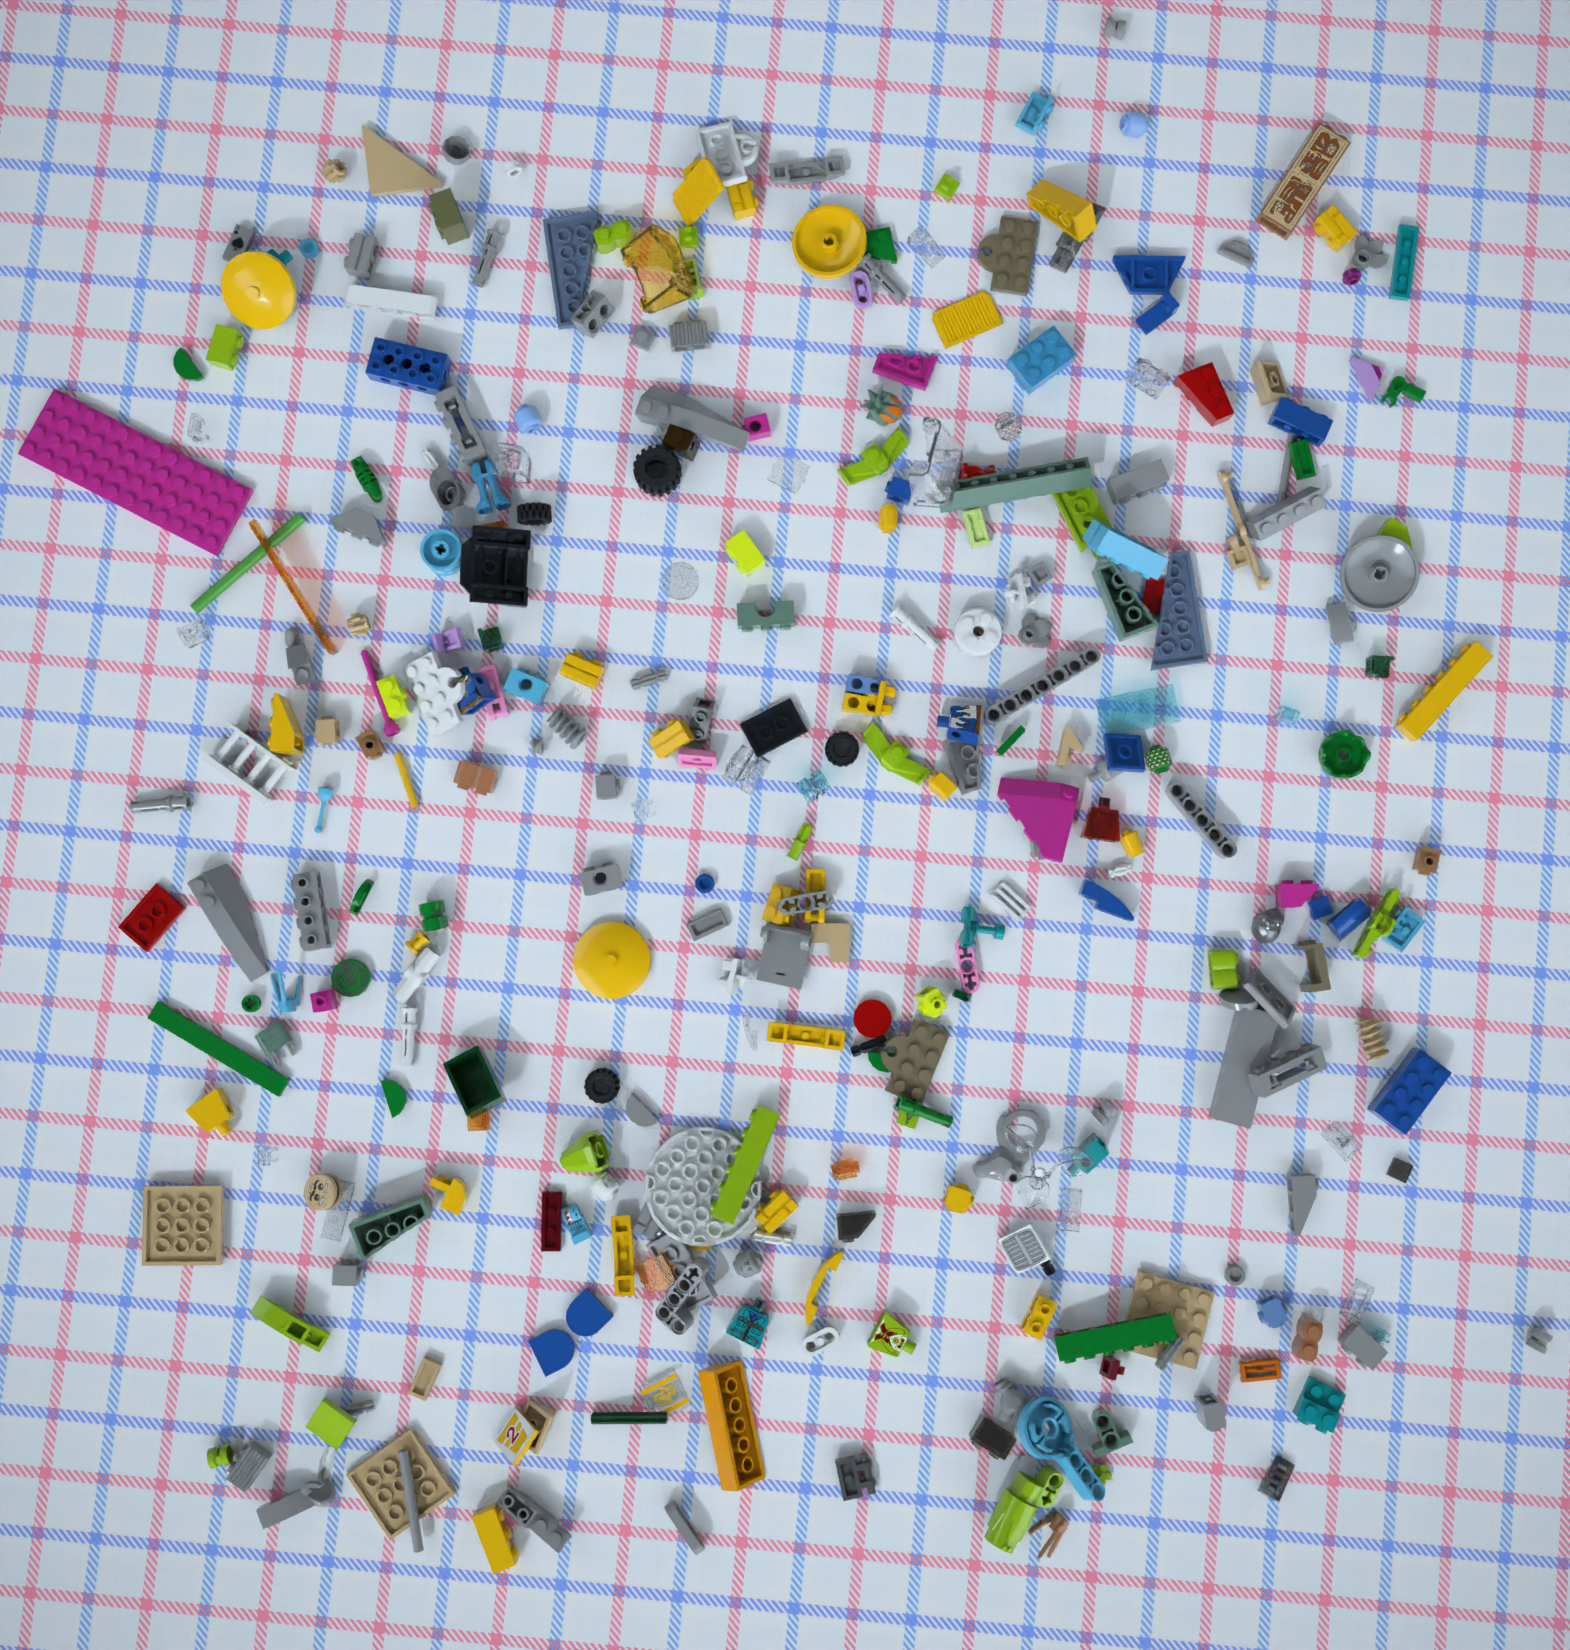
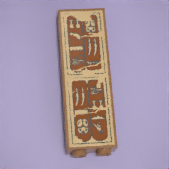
[1255,123,1351,241]

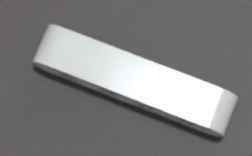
[344,284,438,320]

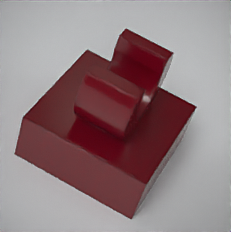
[1099,1355,1125,1381]

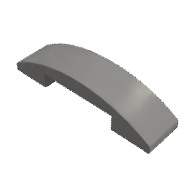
[769,156,845,185]

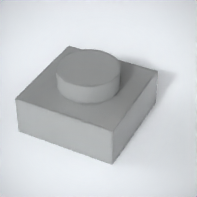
[630,326,655,352]
[1026,561,1053,588]

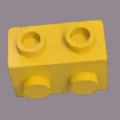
[762,883,801,927]

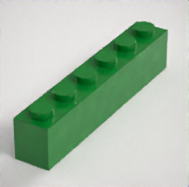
[1054,1311,1177,1364]

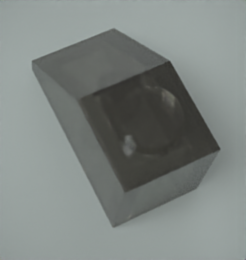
[836,1210,876,1243]

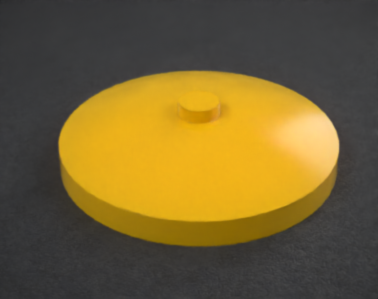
[792,205,867,279]
[221,250,297,329]
[573,922,651,999]

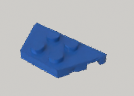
[1112,255,1186,295]

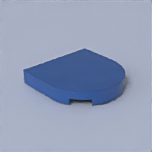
[566,1287,614,1337]
[528,1329,575,1377]

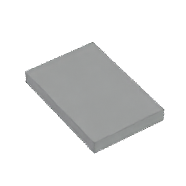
[1243,967,1296,1029]

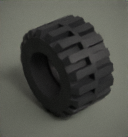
[633,444,682,497]

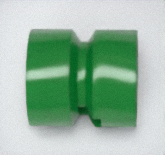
[418,900,448,932]

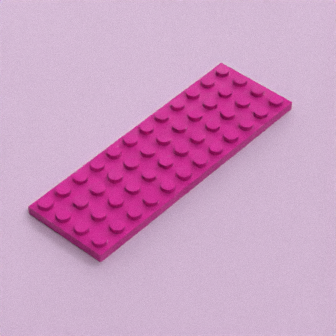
[18,388,254,557]

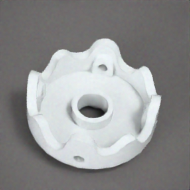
[954,608,1002,657]

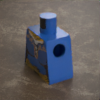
[454,667,496,715]

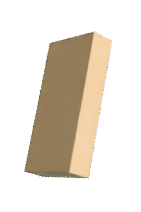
[408,1355,443,1401]

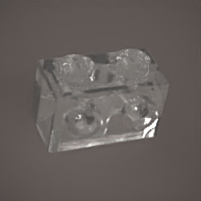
[1125,357,1171,400]

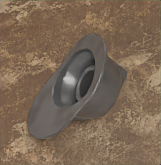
[430,468,465,511]

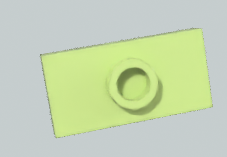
[962,507,990,549]

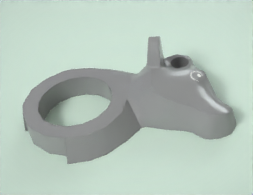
[973,1109,1046,1184]

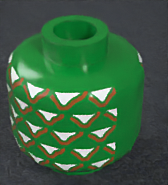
[1145,745,1172,774]

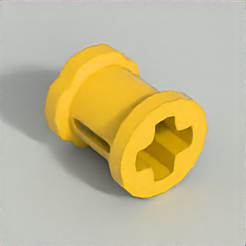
[405,929,431,955]

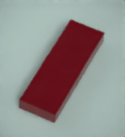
[541,1191,562,1251]

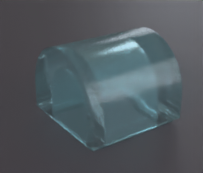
[1274,705,1301,726]

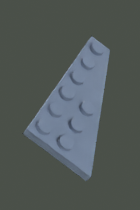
[543,211,599,330]
[1150,550,1208,671]

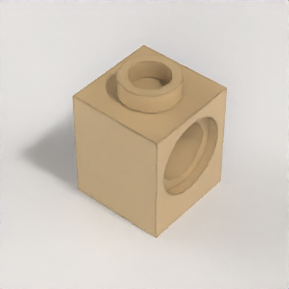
[315,716,340,746]

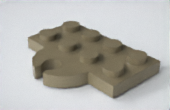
[977,216,1038,296]
[880,1018,950,1104]

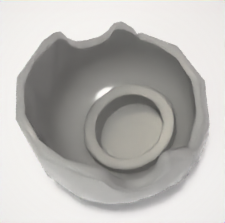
[442,136,471,165]

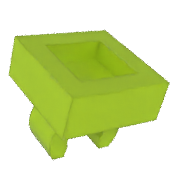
[934,173,960,201]
[679,226,699,249]

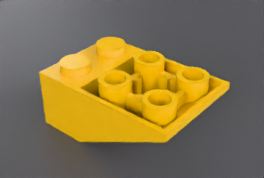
[268,693,305,756]

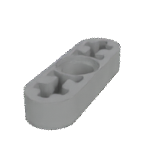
[777,891,834,915]
[664,1500,705,1555]

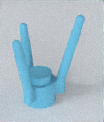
[270,969,302,1013]

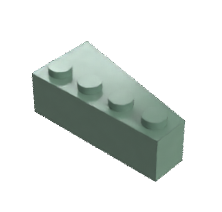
[1091,561,1159,642]
[348,1192,433,1262]

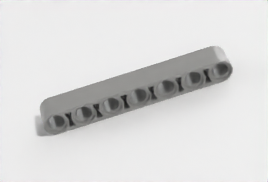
[984,647,1101,725]

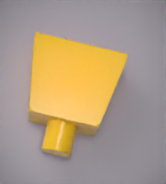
[185,1087,235,1137]

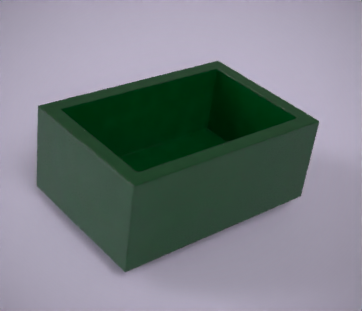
[443,1045,507,1119]

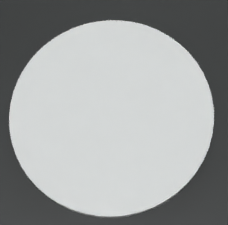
[644,1127,762,1247]

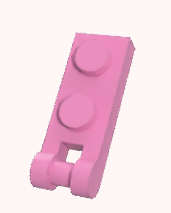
[477,664,509,721]

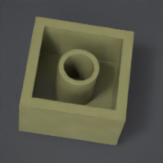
[428,188,469,245]

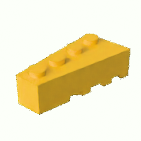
[1026,179,1097,242]

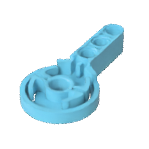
[1018,1397,1105,1501]

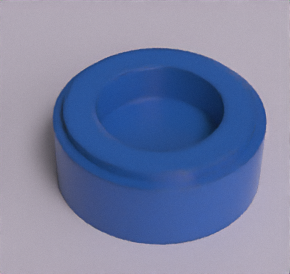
[695,874,715,893]

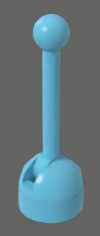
[314,787,334,833]

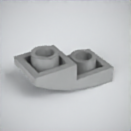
[1325,602,1354,645]

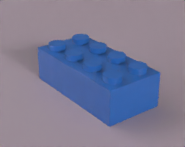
[1367,1048,1452,1135]

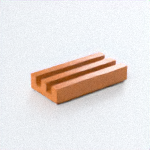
[1238,1357,1281,1383]

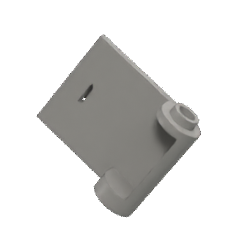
[756,923,813,989]

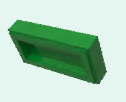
[1288,439,1316,480]

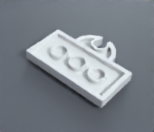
[695,121,758,187]
[403,651,465,737]

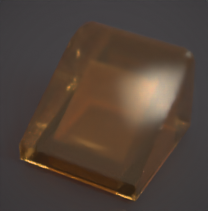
[467,1110,490,1131]

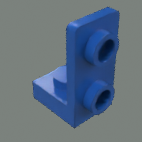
[1135,291,1180,335]

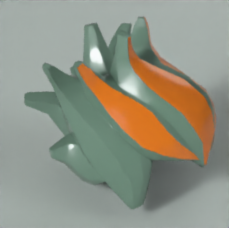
[860,385,903,427]

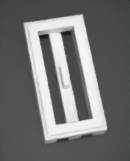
[990,882,1031,922]

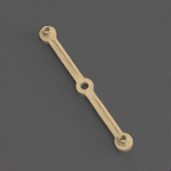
[1217,470,1271,590]

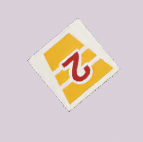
[494,1408,539,1466]

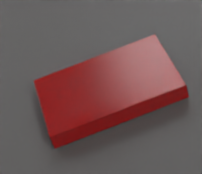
[118,883,186,952]

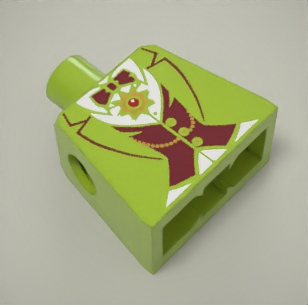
[867,1309,917,1357]

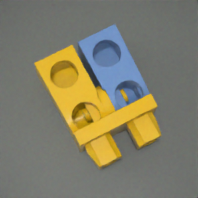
[841,673,896,718]

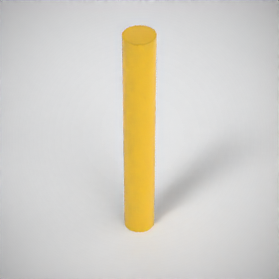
[394,752,419,809]

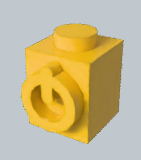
[943,1183,974,1214]

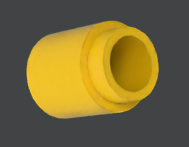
[878,504,898,534]
[1119,829,1144,858]

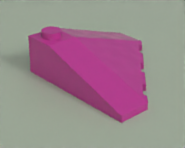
[997,777,1080,863]

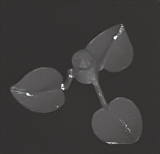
[1004,1124,1094,1209]

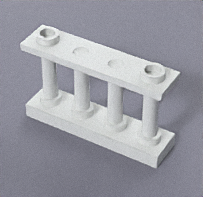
[202,723,296,806]

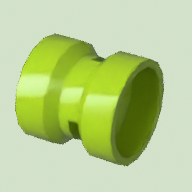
[207,1444,233,1469]

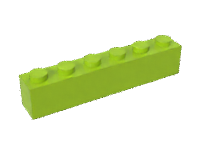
[709,1106,780,1226]

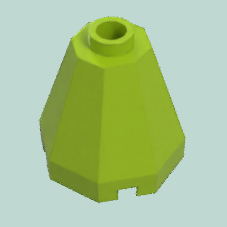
[560,1130,610,1172]

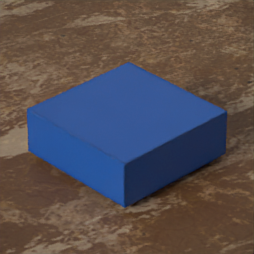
[1307,895,1333,920]

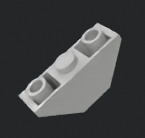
[329,508,387,547]

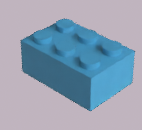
[1006,325,1077,395]

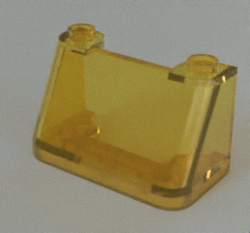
[620,223,697,314]

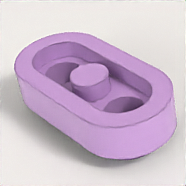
[850,271,872,309]

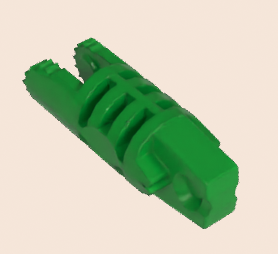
[351,456,383,503]

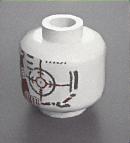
[590,1172,619,1201]

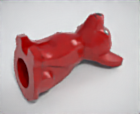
[955,462,996,480]

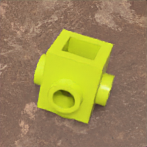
[914,985,947,1018]

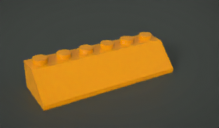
[698,1360,766,1491]

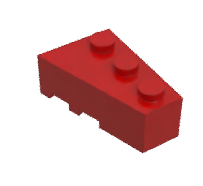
[1173,362,1234,427]

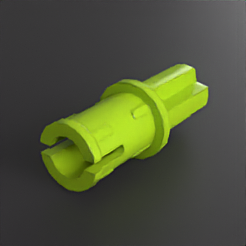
[786,823,813,861]

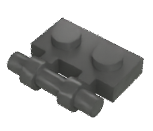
[835,1452,876,1501]

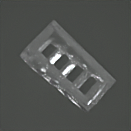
[907,225,946,268]
[1339,1278,1375,1325]

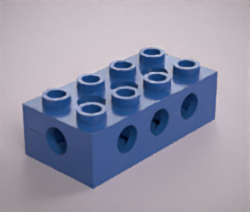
[365,337,452,395]

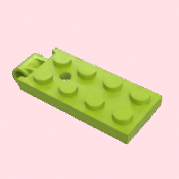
[1051,487,1112,559]

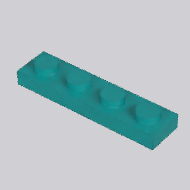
[1389,224,1419,301]

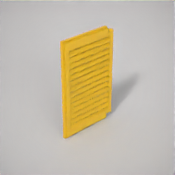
[672,156,725,226]
[932,290,1003,349]

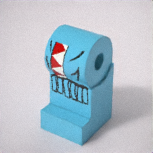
[562,1203,592,1245]

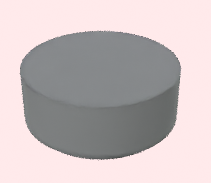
[1224,1265,1245,1286]

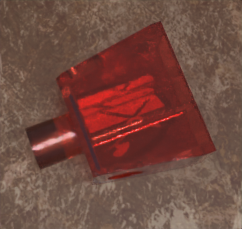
[1080,797,1120,843]

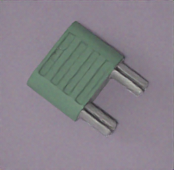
[254,1020,297,1066]

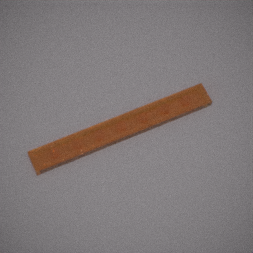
[249,519,338,655]

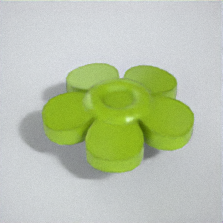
[1091,1464,1112,1485]

